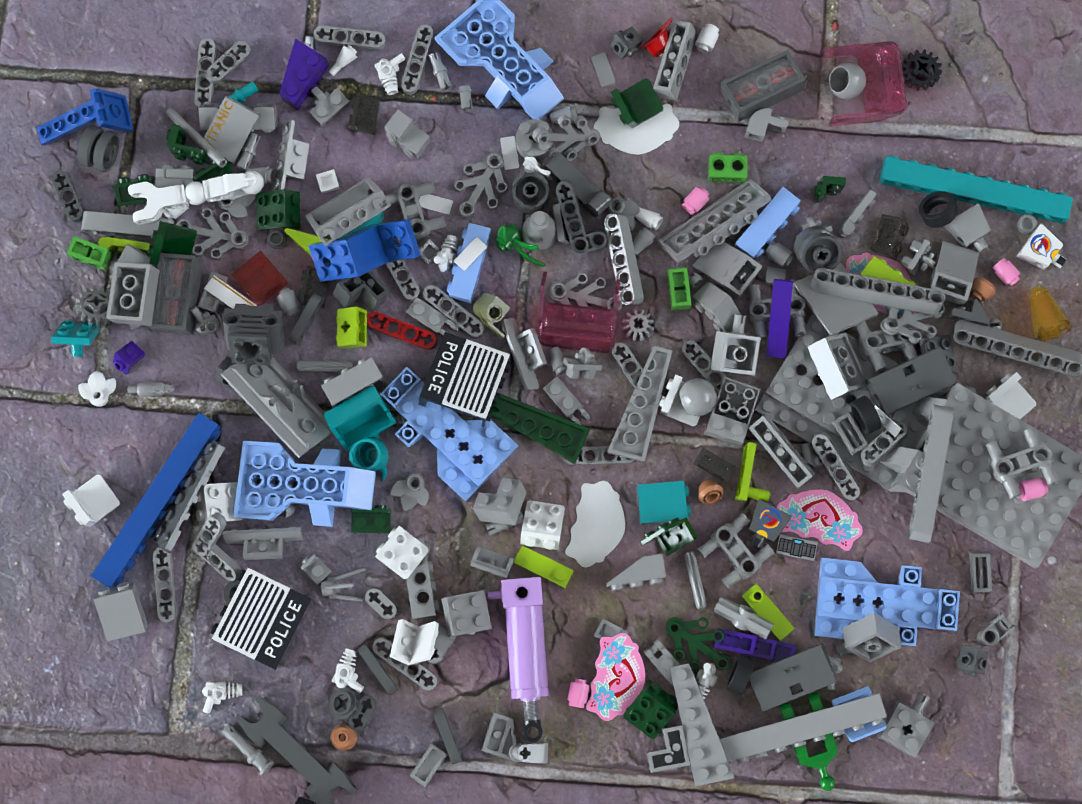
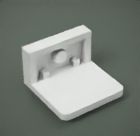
[984,372,1036,419]
[659,375,700,427]
[62,475,120,527]
[196,482,242,526]
[520,500,565,550]
[375,526,429,579]
[390,619,439,665]

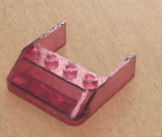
[820,41,907,127]
[538,271,621,353]

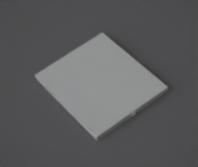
[793,263,879,336]

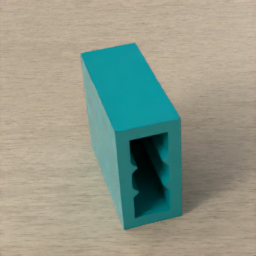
[637,481,691,525]

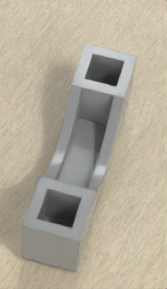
[199,103,278,132]

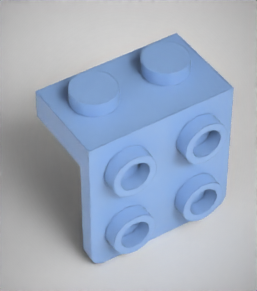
[832,686,887,742]

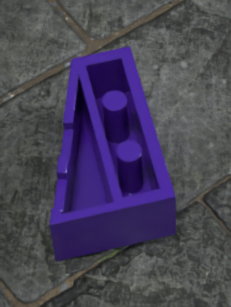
[279,39,329,110]

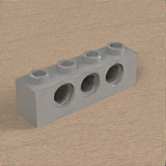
[653,21,697,101]
[749,413,815,488]
[406,538,440,620]

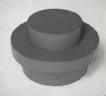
[267,230,286,249]

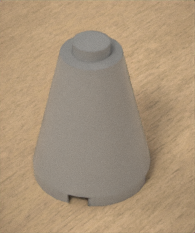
[521,211,558,250]

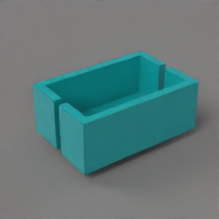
[324,385,396,452]

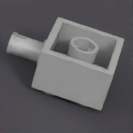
[711,314,761,376]
[836,613,902,662]
[877,692,934,758]

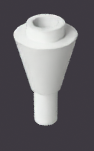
[328,45,358,76]

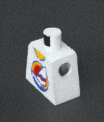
[1016,224,1067,270]

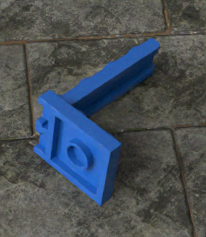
[37,88,134,145]

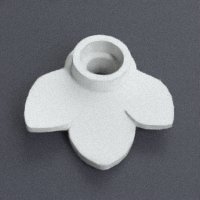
[523,157,553,180]
[78,371,116,407]

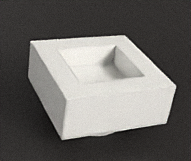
[316,169,340,194]

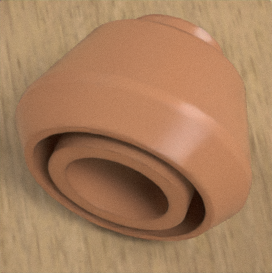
[970,277,996,302]
[698,480,724,505]
[330,723,357,751]

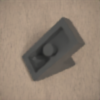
[948,298,990,326]

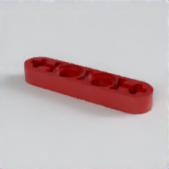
[367,312,437,350]

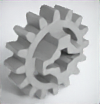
[75,287,110,326]

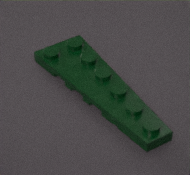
[491,393,590,464]

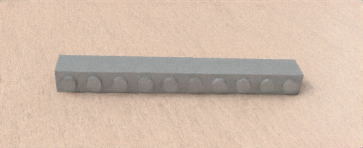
[687,693,887,764]

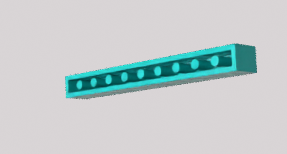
[879,156,1073,224]

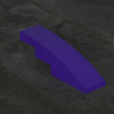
[767,279,793,358]
[714,628,797,662]

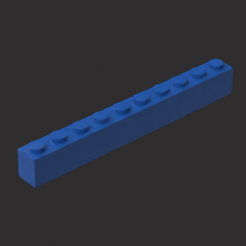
[91,413,221,588]

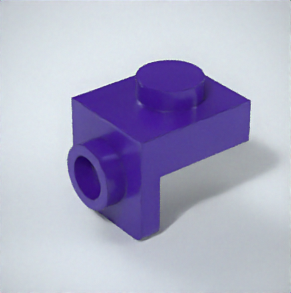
[113,341,145,375]

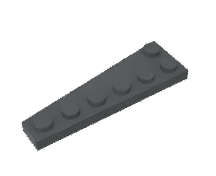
[154,440,225,554]

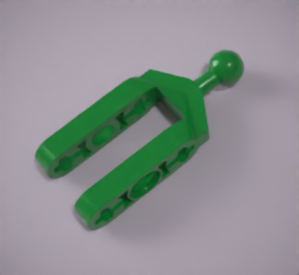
[779,692,838,791]

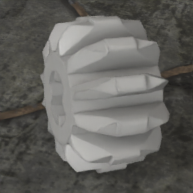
[622,309,654,341]

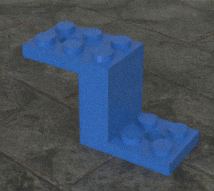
[308,219,421,282]

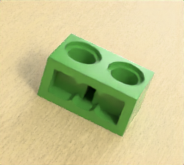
[708,152,748,183]
[66,236,114,271]
[667,268,692,311]

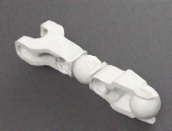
[128,171,264,224]

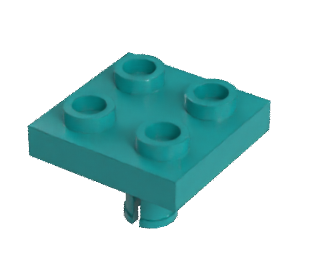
[51,320,100,357]

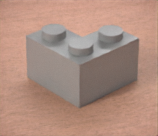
[384,109,431,159]
[692,282,741,333]
[473,478,527,525]
[646,725,690,773]

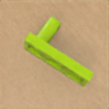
[735,442,770,502]
[741,584,795,641]

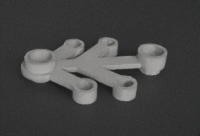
[532,115,600,161]
[454,153,508,218]
[176,208,249,260]
[550,273,622,326]
[881,305,945,344]

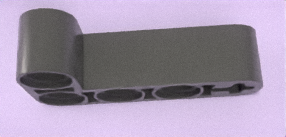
[544,152,612,218]
[556,179,607,254]

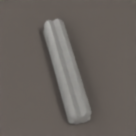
[297,361,353,372]
[684,551,707,609]

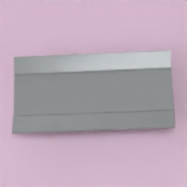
[221,357,333,458]

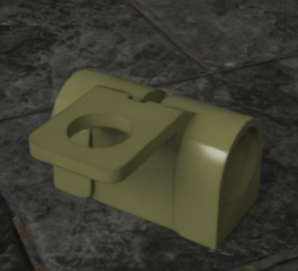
[473,292,510,338]

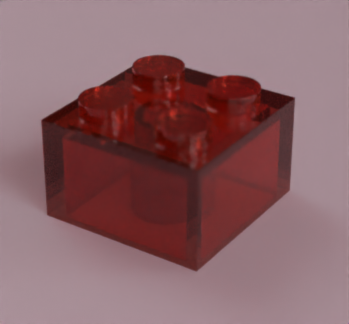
[231,250,288,306]

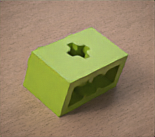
[336,307,367,350]

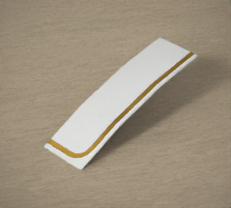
[204,275,257,309]

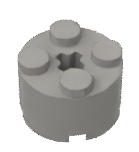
[516,119,554,162]

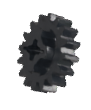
[900,49,942,91]

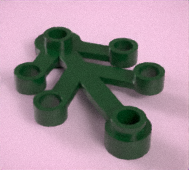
[665,617,731,673]

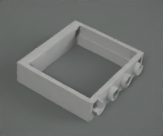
[305,177,391,246]

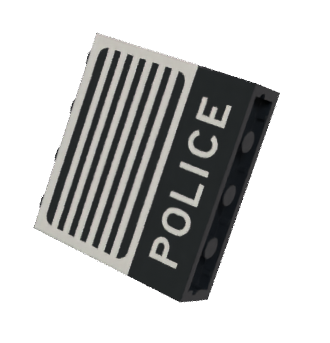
[418,332,511,427]
[211,568,312,670]

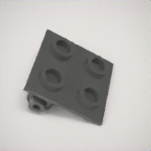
[917,335,958,372]

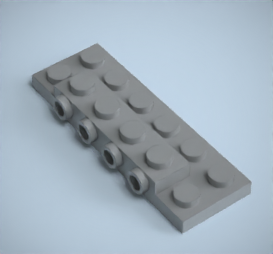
[658,179,772,263]

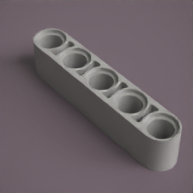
[81,211,175,239]
[604,214,644,305]

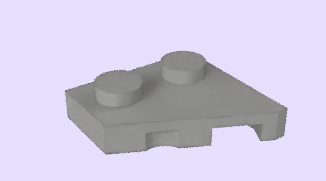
[481,712,517,762]

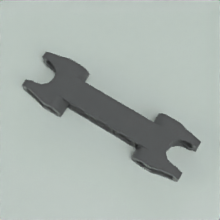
[236,695,358,804]

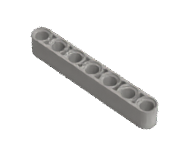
[810,268,945,315]
[953,320,1082,376]
[908,404,954,543]

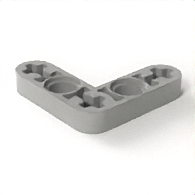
[193,512,242,581]

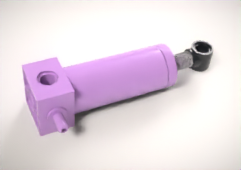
[487,577,549,743]

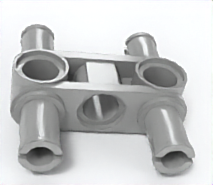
[380,181,446,241]
[748,279,807,342]
[855,312,917,373]
[985,427,1060,500]
[697,513,775,589]

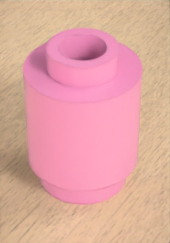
[682,187,709,215]
[992,258,1021,286]
[1018,477,1048,501]
[567,678,590,708]

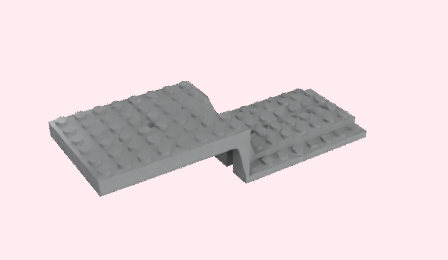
[754,314,1082,568]

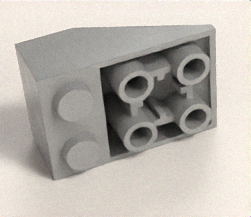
[928,241,979,306]
[692,242,763,301]
[704,377,761,447]
[606,554,666,591]

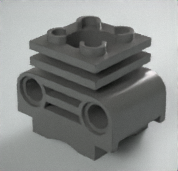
[222,303,285,365]

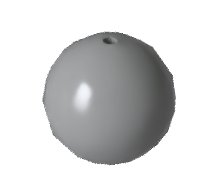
[829,62,866,99]
[679,378,717,416]

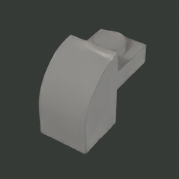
[744,108,789,142]

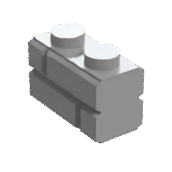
[155,165,196,188]

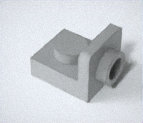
[300,554,332,585]
[594,619,628,639]

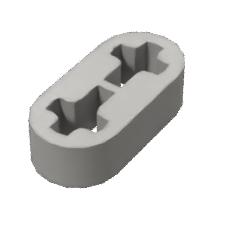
[365,588,398,619]

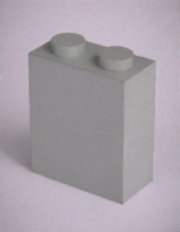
[94,582,148,641]

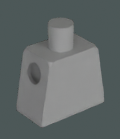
[944,203,991,252]

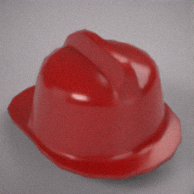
[639,18,673,58]

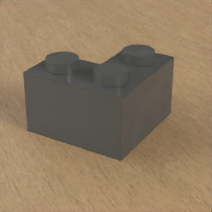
[333,271,390,312]

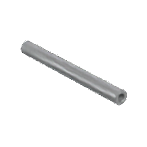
[166,108,227,167]

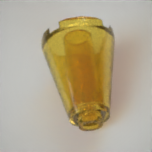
[1029,286,1072,341]

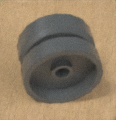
[78,125,120,172]
[793,226,842,274]

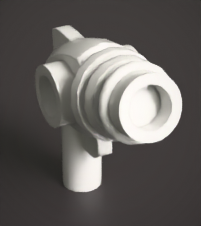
[374,53,405,95]
[434,235,458,272]
[332,649,364,693]
[696,663,717,699]
[202,681,242,713]

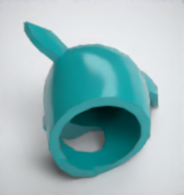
[349,433,389,482]

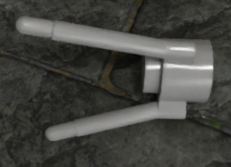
[321,567,366,602]

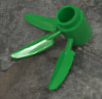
[495,223,546,266]

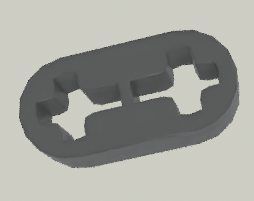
[349,696,377,731]

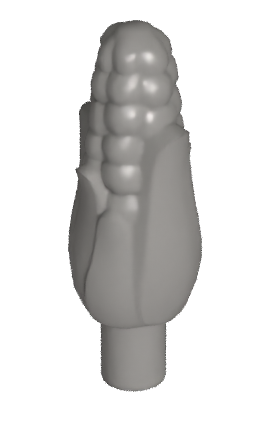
[127,381,174,397]

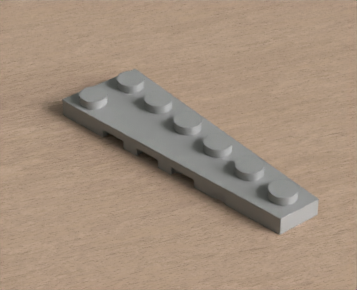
[607,346,672,462]
[670,663,735,786]

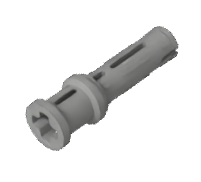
[221,724,274,776]

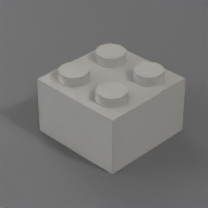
[441,590,492,637]

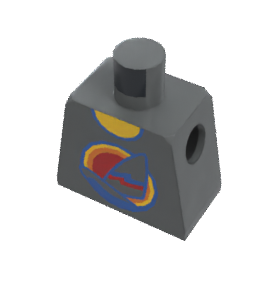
[748,499,792,549]

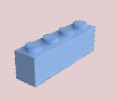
[734,187,801,259]
[447,223,491,304]

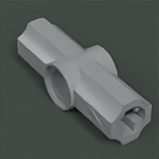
[713,596,774,639]

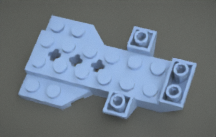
[434,0,564,120]
[380,367,519,502]
[233,441,376,527]
[814,558,960,646]

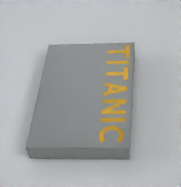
[204,96,260,163]

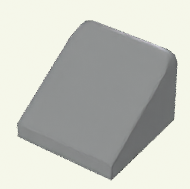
[418,237,441,265]
[764,266,786,286]

